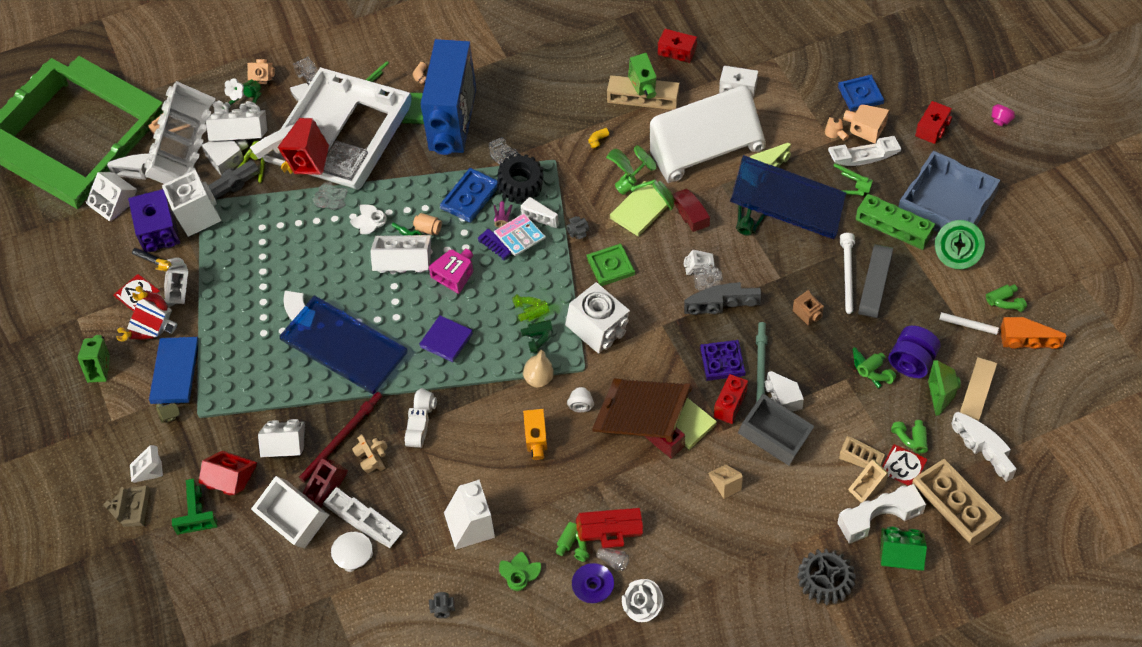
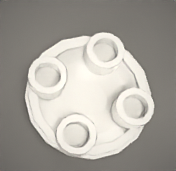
[331,532,373,572]

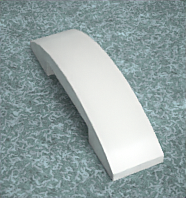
[828,136,901,166]

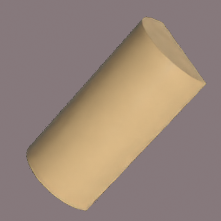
[912,459,1002,545]

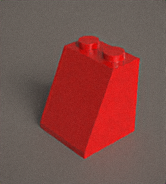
[277,118,329,175]

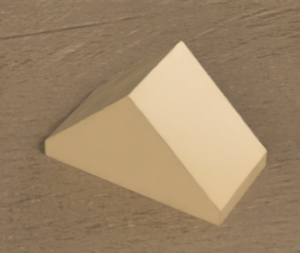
[848,459,888,503]
[708,465,743,499]

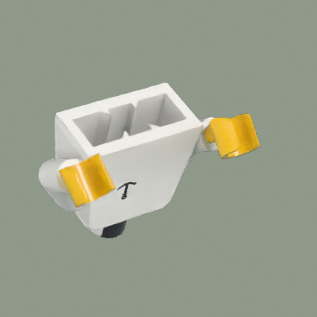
[155,258,188,307]

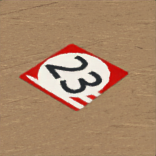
[114,274,159,311]
[882,444,927,486]

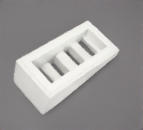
[521,197,559,228]

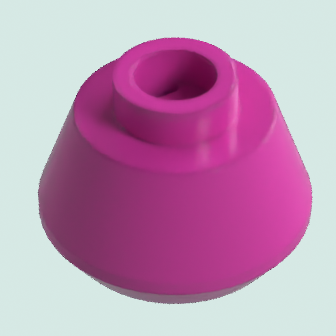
[991,104,1015,126]

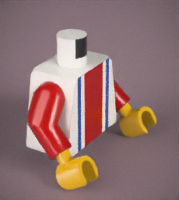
[116,286,177,342]

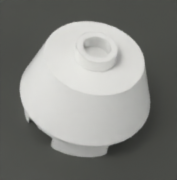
[622,579,664,622]

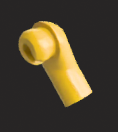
[588,128,609,148]

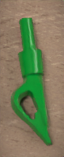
[391,222,422,236]
[852,347,882,388]

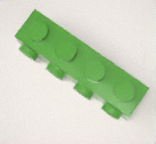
[856,194,935,250]

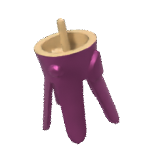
[494,201,513,228]

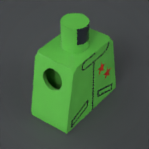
[628,53,657,99]
[78,335,110,383]

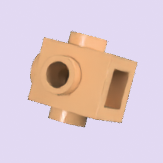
[248,59,275,84]

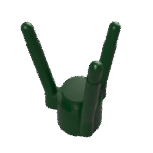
[736,196,769,236]

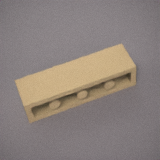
[607,75,679,110]

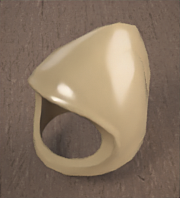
[523,349,554,388]

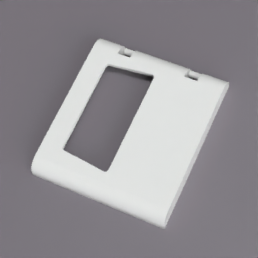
[263,67,411,190]

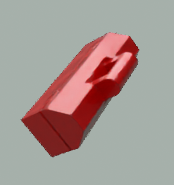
[576,508,643,548]

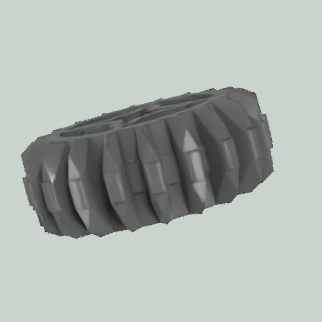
[797,548,856,606]

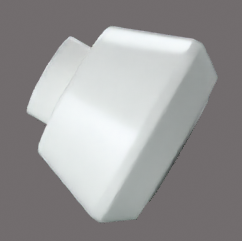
[567,387,594,412]
[414,388,437,413]

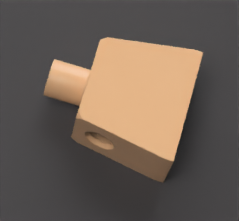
[843,105,889,143]

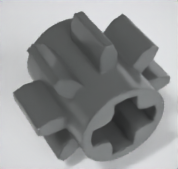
[566,216,589,239]
[429,592,455,618]

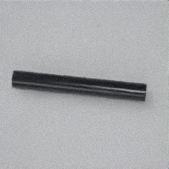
[132,248,161,266]

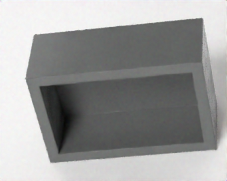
[738,394,814,466]

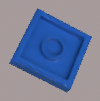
[838,75,884,111]

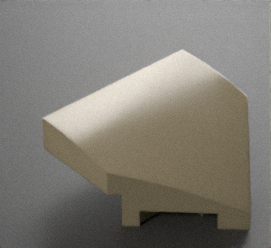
[103,486,150,527]

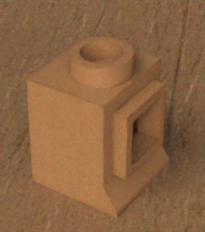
[793,290,824,325]

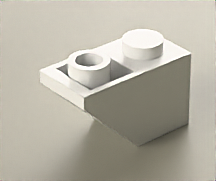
[765,371,804,412]

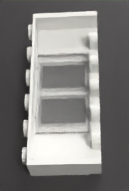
[145,81,215,184]

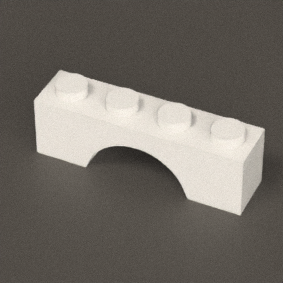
[838,484,926,544]

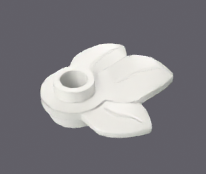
[350,205,387,234]

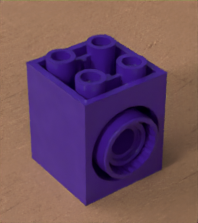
[128,189,180,252]

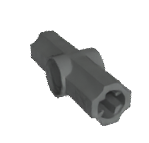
[208,160,260,200]

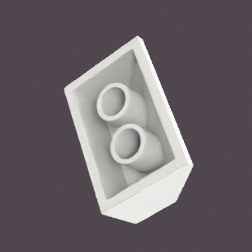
[371,235,431,273]

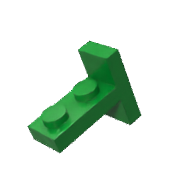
[172,478,218,535]

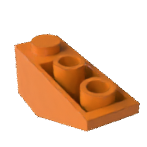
[1000,317,1066,349]

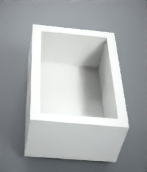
[206,108,268,141]
[251,476,329,549]

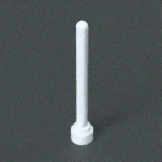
[840,233,855,314]

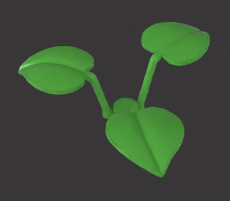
[606,145,674,211]

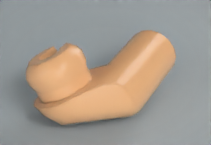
[413,62,427,84]

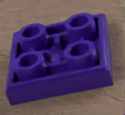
[419,315,473,362]
[700,340,745,381]

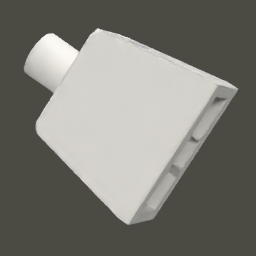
[202,139,248,175]

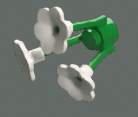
[213,78,262,112]

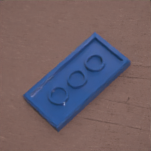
[149,337,198,404]

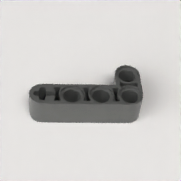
[858,244,893,318]

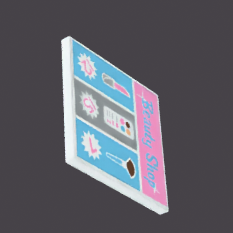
[494,213,546,256]

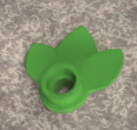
[499,552,541,591]

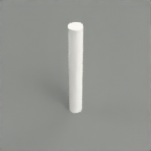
[939,312,999,335]

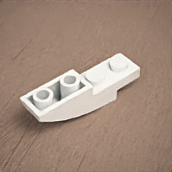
[951,412,1016,482]

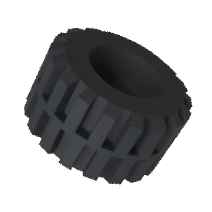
[497,154,544,204]

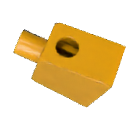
[523,409,547,460]

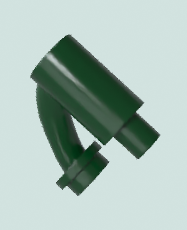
[521,320,553,354]

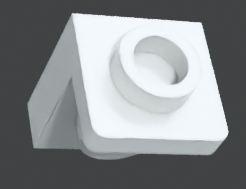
[684,250,715,275]

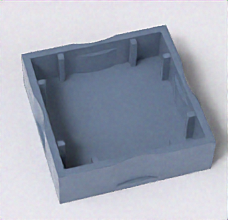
[899,151,1000,244]

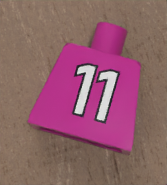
[429,248,474,294]

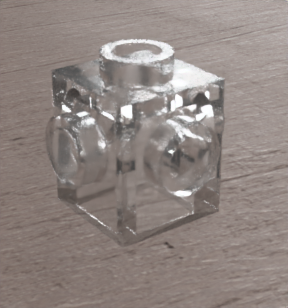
[693,264,723,291]

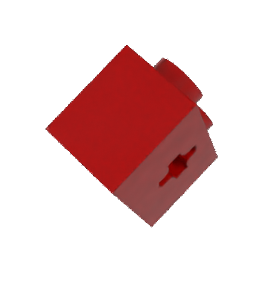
[658,29,697,63]
[915,101,953,144]
[714,374,748,424]

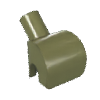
[156,403,179,423]

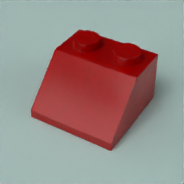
[198,451,257,495]

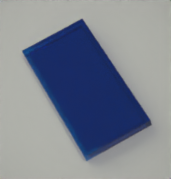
[730,155,846,239]
[279,295,408,395]

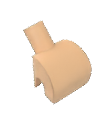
[825,117,849,141]

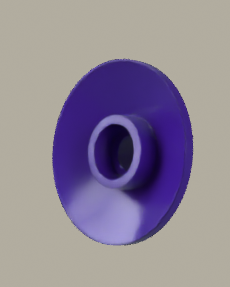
[572,563,614,603]

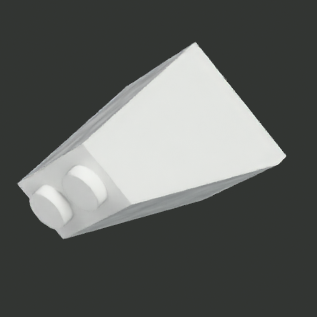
[444,480,495,550]

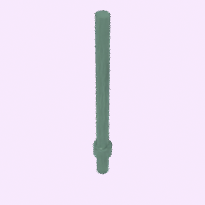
[756,322,768,402]

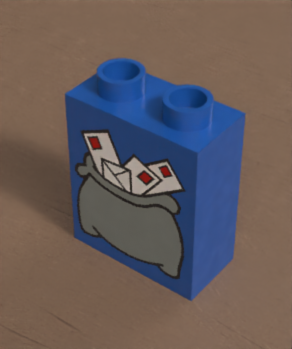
[421,39,476,155]

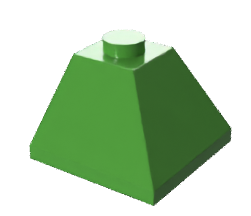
[928,360,961,416]

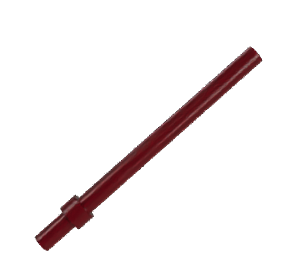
[299,392,383,482]

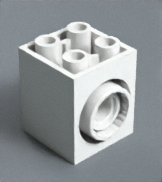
[162,170,221,236]
[565,282,630,354]

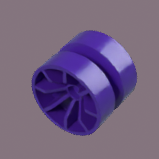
[888,326,941,378]

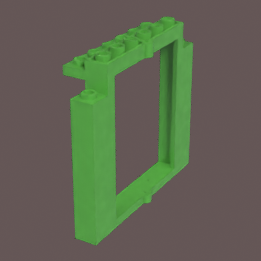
[0,56,164,209]

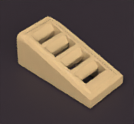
[839,436,885,468]

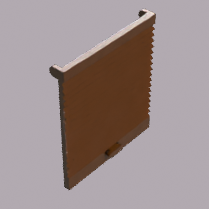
[592,378,692,442]

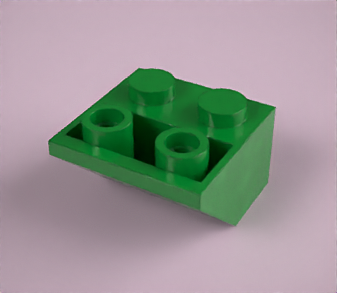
[880,526,927,571]

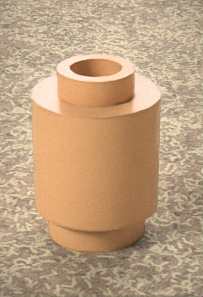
[413,213,442,235]

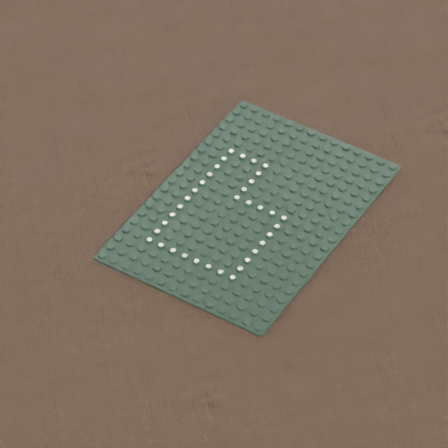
[197,160,585,418]

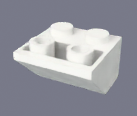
[86,172,137,221]
[258,419,305,457]

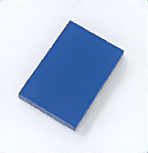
[440,168,498,223]

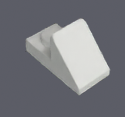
[130,445,163,483]

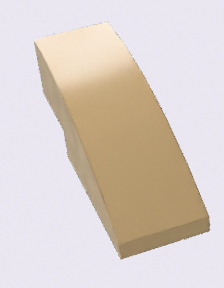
[960,357,997,421]

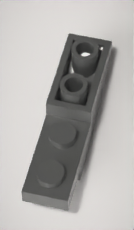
[684,282,761,315]

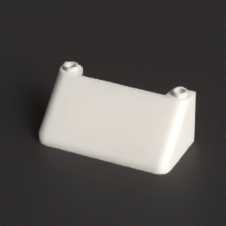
[650,85,766,183]

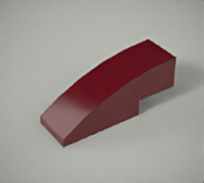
[673,189,710,232]

